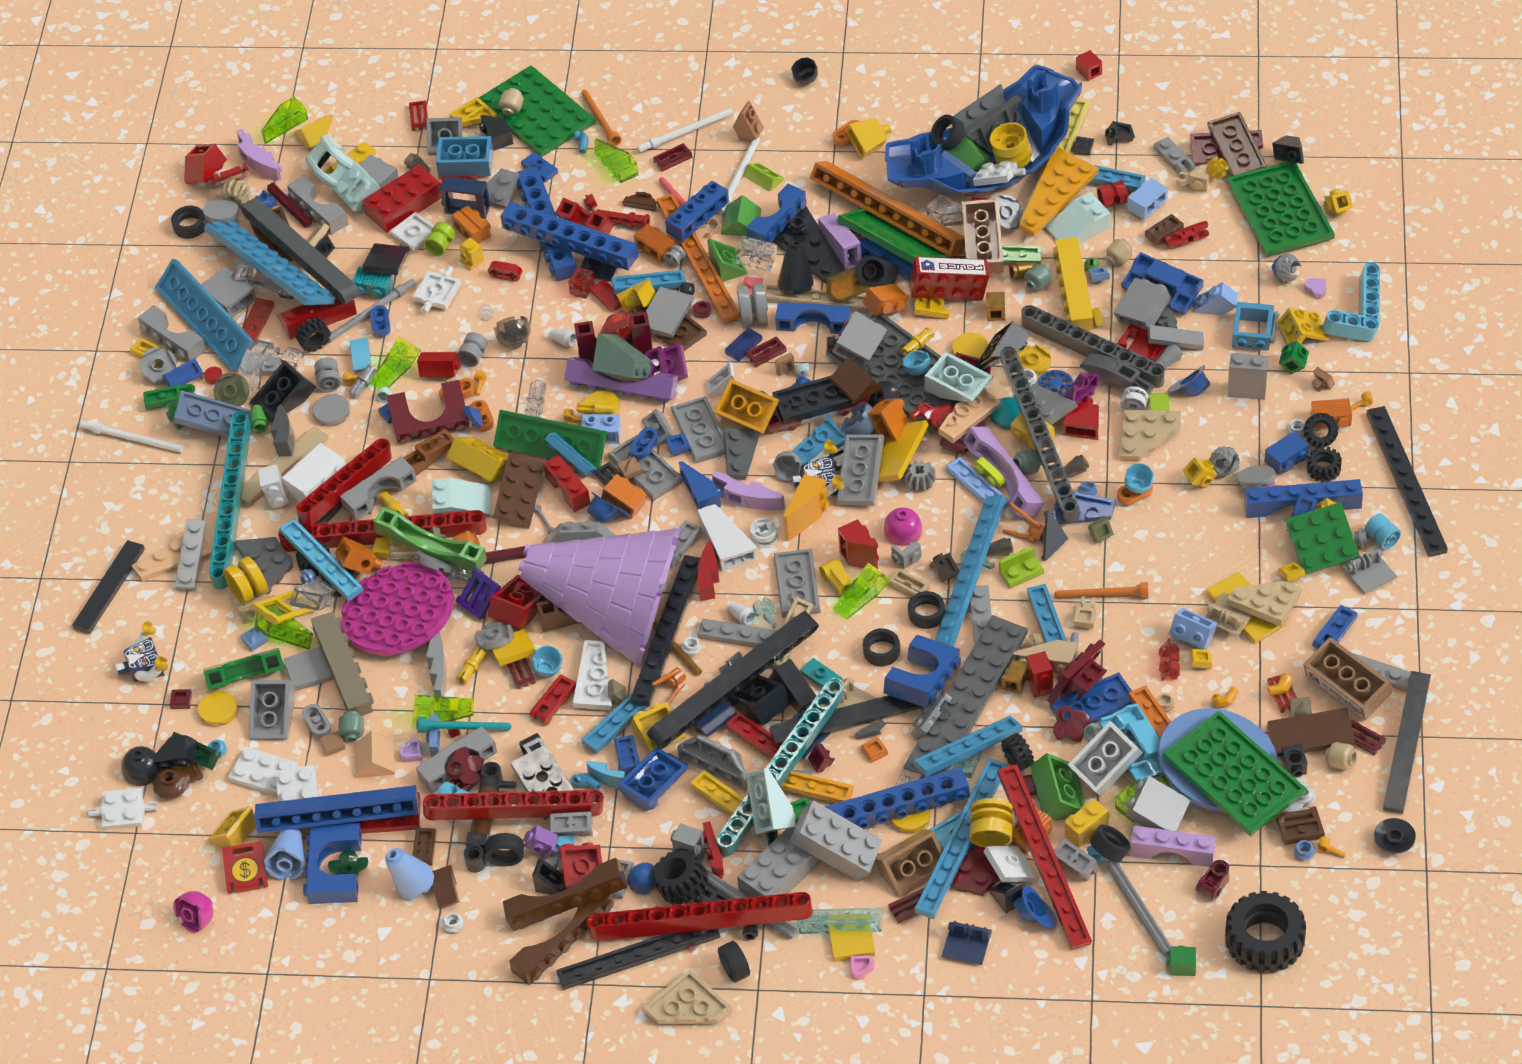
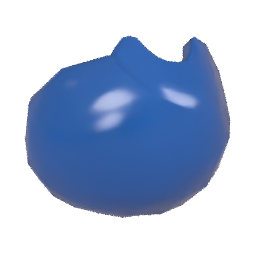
[628,862,656,895]

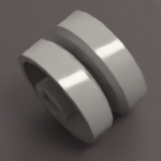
[737,283,768,326]

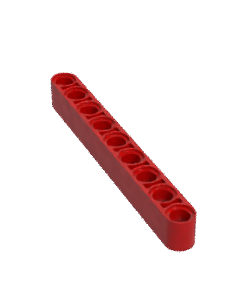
[423,790,604,821]

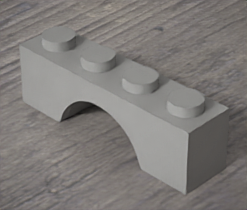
[287,175,349,235]
[138,305,206,361]
[340,456,417,520]
[416,726,497,794]

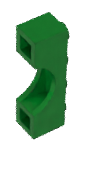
[203,648,285,690]

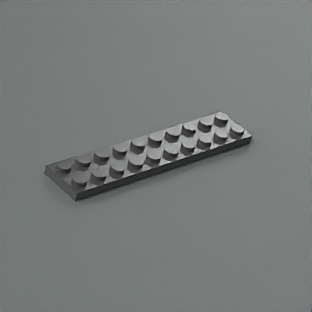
[903,615,1028,778]

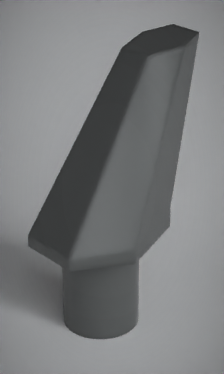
[719,651,742,673]
[855,719,886,738]

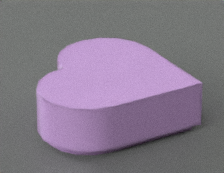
[1304,278,1326,298]
[399,739,423,762]

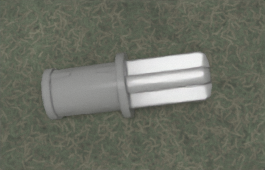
[349,364,377,398]

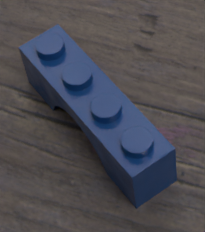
[746,183,807,248]
[775,302,851,334]

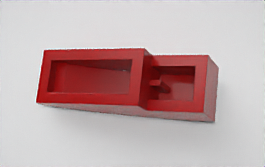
[697,541,720,601]

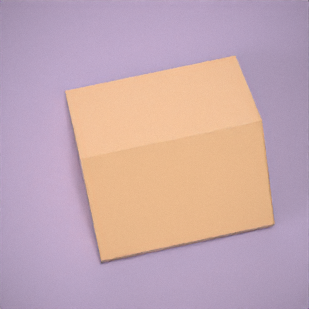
[355,730,395,778]

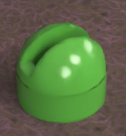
[1084,257,1099,272]

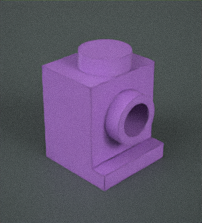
[524,825,557,860]

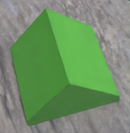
[944,134,993,176]
[721,195,761,236]
[707,238,747,282]

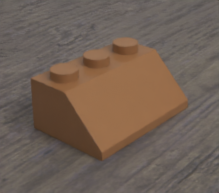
[875,829,943,897]

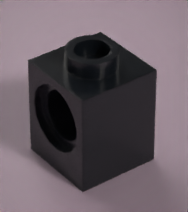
[1281,743,1308,777]

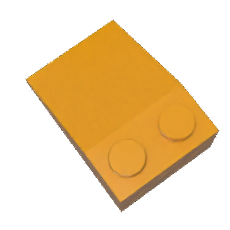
[714,379,780,434]
[783,474,829,541]

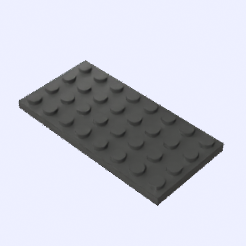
[826,314,960,433]

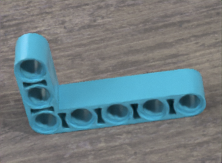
[1322,262,1380,341]

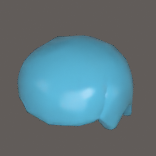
[902,350,931,376]
[1124,463,1154,494]
[532,645,562,677]

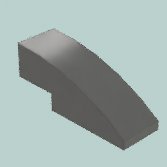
[270,405,295,456]

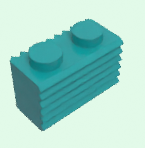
[352,266,394,299]

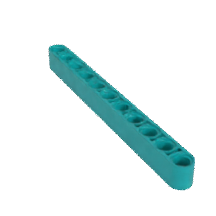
[209,411,251,589]
[717,678,844,856]

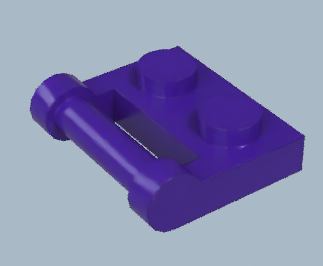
[455,568,501,619]

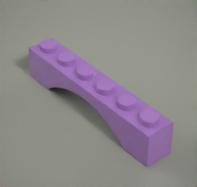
[564,357,678,402]

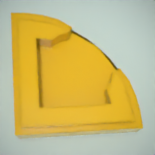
[1092,306,1104,326]

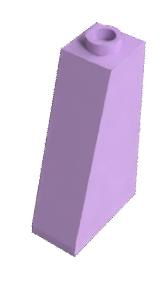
[818,212,861,270]

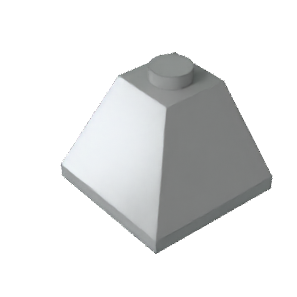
[427,117,463,153]

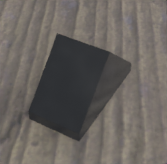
[532,858,568,895]
[988,882,1023,913]

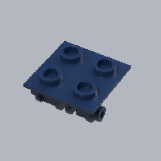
[941,920,992,965]

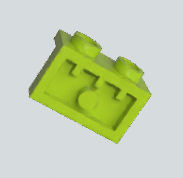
[999,546,1044,589]

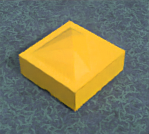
[1278,562,1305,582]
[1190,649,1212,669]

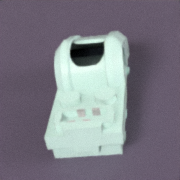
[306,135,381,212]

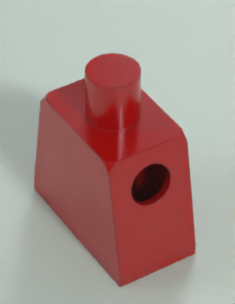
[1063,397,1099,440]

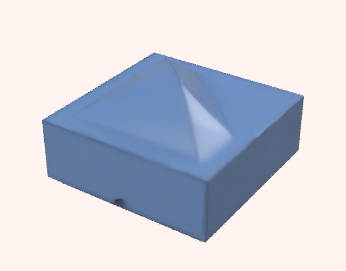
[1088,266,1110,282]
[240,625,268,651]

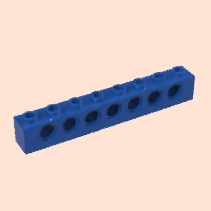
[516,166,577,282]
[500,202,638,271]
[825,767,970,829]

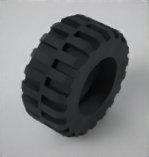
[1225,891,1306,973]

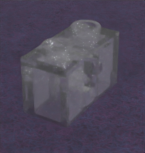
[735,236,777,272]

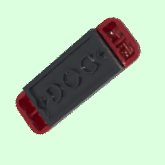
[766,375,871,433]

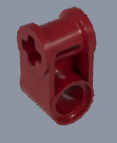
[1195,860,1229,901]

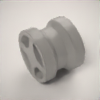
[664,244,686,268]

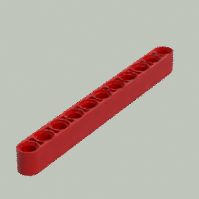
[278,510,487,552]
[587,892,813,941]

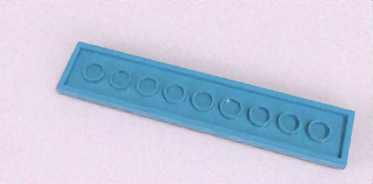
[204,221,336,305]

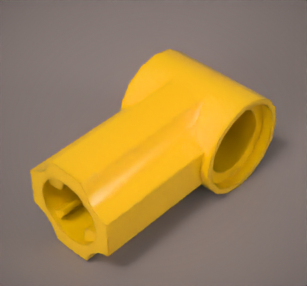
[819,558,854,595]

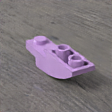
[236,128,282,181]
[712,471,785,511]

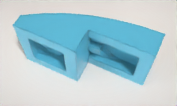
[350,337,372,373]
[586,761,625,788]

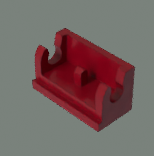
[1064,659,1107,701]

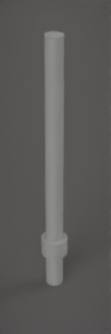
[329,278,416,342]

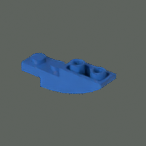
[856,237,913,280]

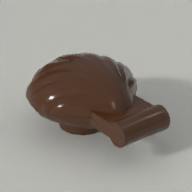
[152,763,203,800]

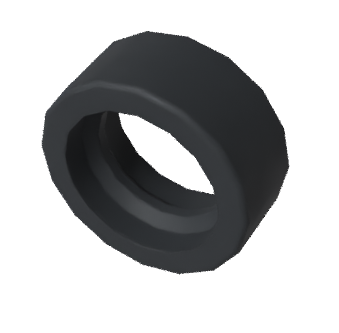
[931,114,965,150]
[171,205,206,239]
[908,591,945,629]
[863,628,900,667]
[1090,824,1131,862]
[485,833,524,867]
[717,941,750,983]

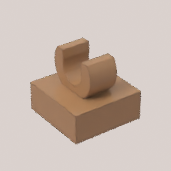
[1312,366,1335,392]

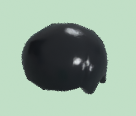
[791,57,818,85]

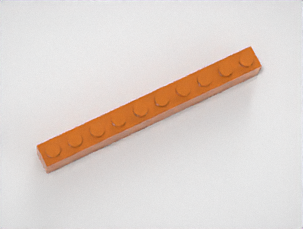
[809,161,965,256]

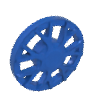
[1038,370,1073,396]

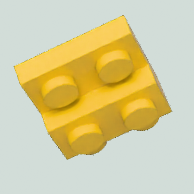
[630,702,686,753]

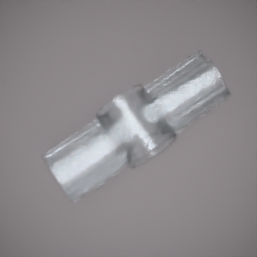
[524,380,547,417]

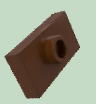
[1145,214,1184,245]
[412,828,437,866]

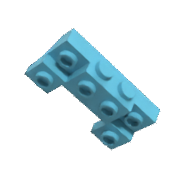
[1098,703,1165,783]

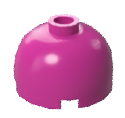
[884,507,922,546]
[173,891,214,933]

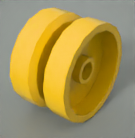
[223,556,268,605]

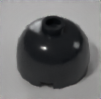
[121,746,162,786]

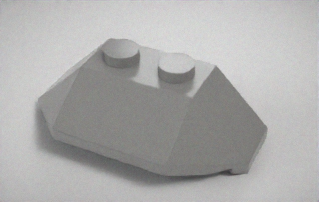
[543,521,615,543]
[677,735,748,791]

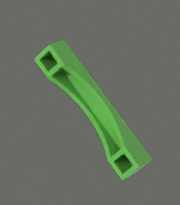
[374,507,487,571]

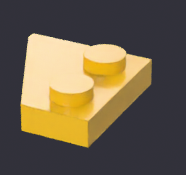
[449,97,498,127]

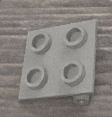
[1342,548,1397,594]

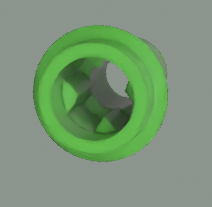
[250,405,268,433]

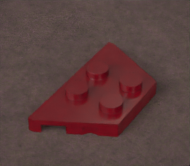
[951,845,1000,896]

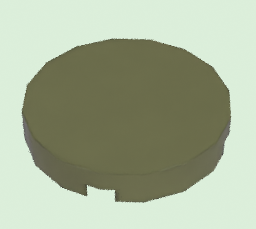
[213,372,250,407]

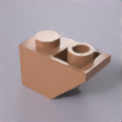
[733,101,764,140]

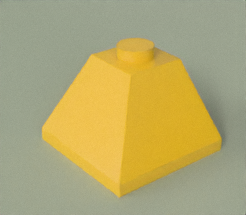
[293,114,333,149]

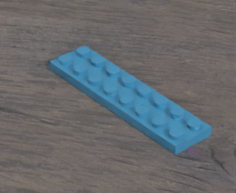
[154,258,255,371]

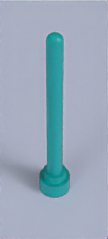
[416,717,512,733]

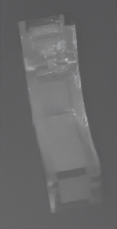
[231,262,294,300]
[238,339,280,391]

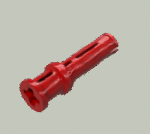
[596,209,650,228]

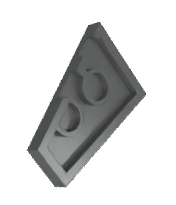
[723,428,760,480]

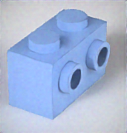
[1127,178,1168,220]
[582,414,622,444]
[1169,607,1217,650]

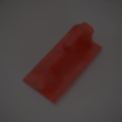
[1158,638,1180,681]

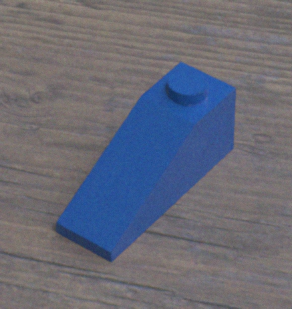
[678,461,723,510]

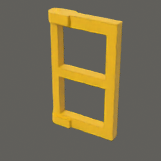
[252,590,318,625]

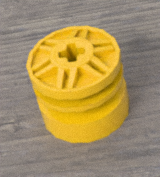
[990,123,1032,168]
[969,798,1013,848]

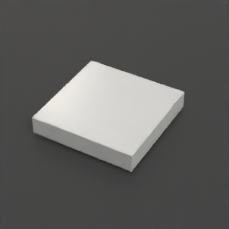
[389,212,434,253]

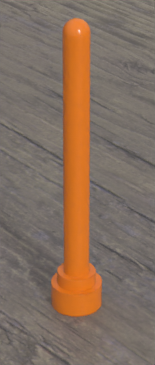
[581,89,622,147]
[1054,582,1149,598]

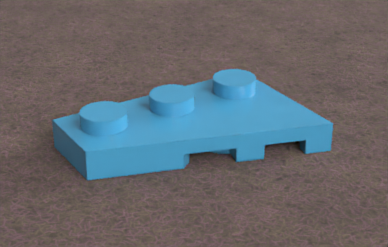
[793,415,846,469]

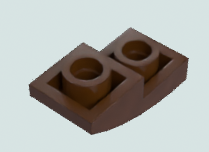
[432,865,460,909]

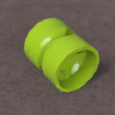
[423,222,455,256]

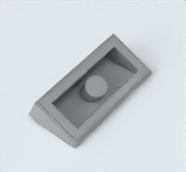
[642,409,675,446]

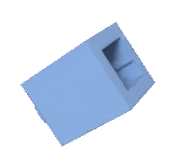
[1195,282,1238,315]

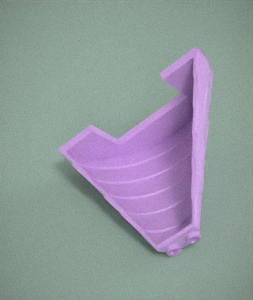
[518,528,681,667]

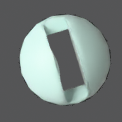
[794,363,810,376]
[376,386,392,403]
[1084,723,1101,740]

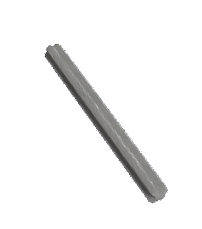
[1106,860,1171,956]
[706,869,797,939]

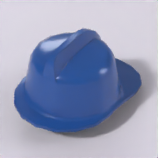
[1167,365,1210,396]
[587,492,630,522]
[1013,886,1057,929]

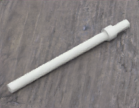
[637,108,734,152]
[718,137,760,214]
[80,420,184,453]

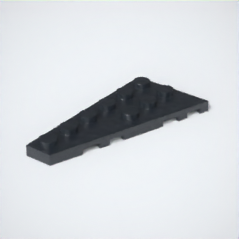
[773,206,846,284]

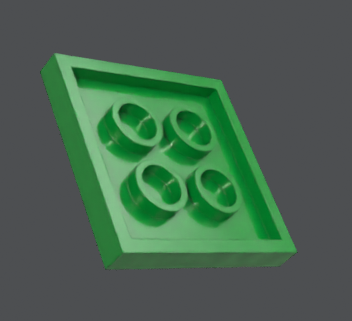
[1285,502,1360,575]

